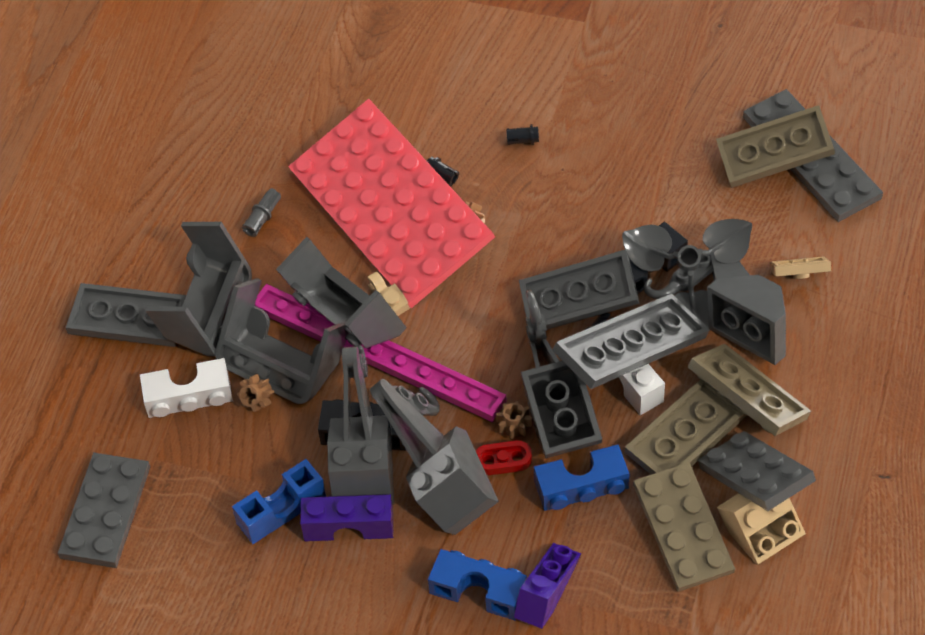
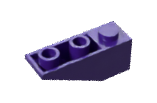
[514,543,581,629]

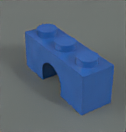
[534,444,630,511]
[232,459,326,544]
[428,549,527,620]

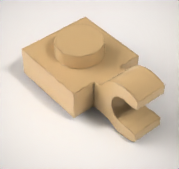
[367,271,410,316]

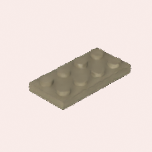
[716,105,835,188]
[688,344,811,436]
[625,379,747,475]
[633,462,735,592]

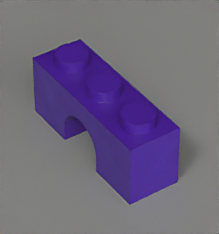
[300,495,394,541]

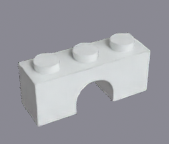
[140,358,233,418]
[619,364,665,416]

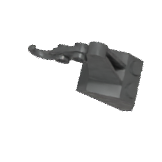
[643,248,786,365]
[521,290,602,459]
[327,345,394,505]
[370,379,499,535]

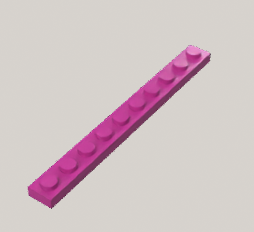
[255,284,507,422]

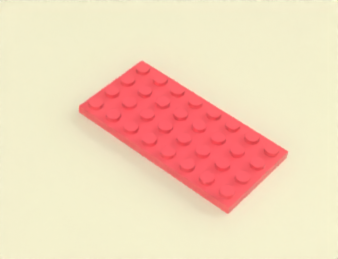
[288,98,495,309]

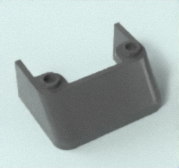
[146,222,252,356]
[276,237,407,349]
[215,278,348,404]

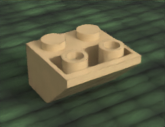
[717,493,806,564]

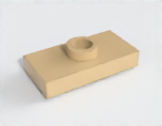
[770,257,831,279]

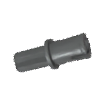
[241,188,281,237]

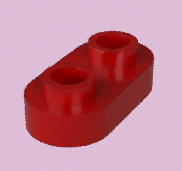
[476,440,532,476]

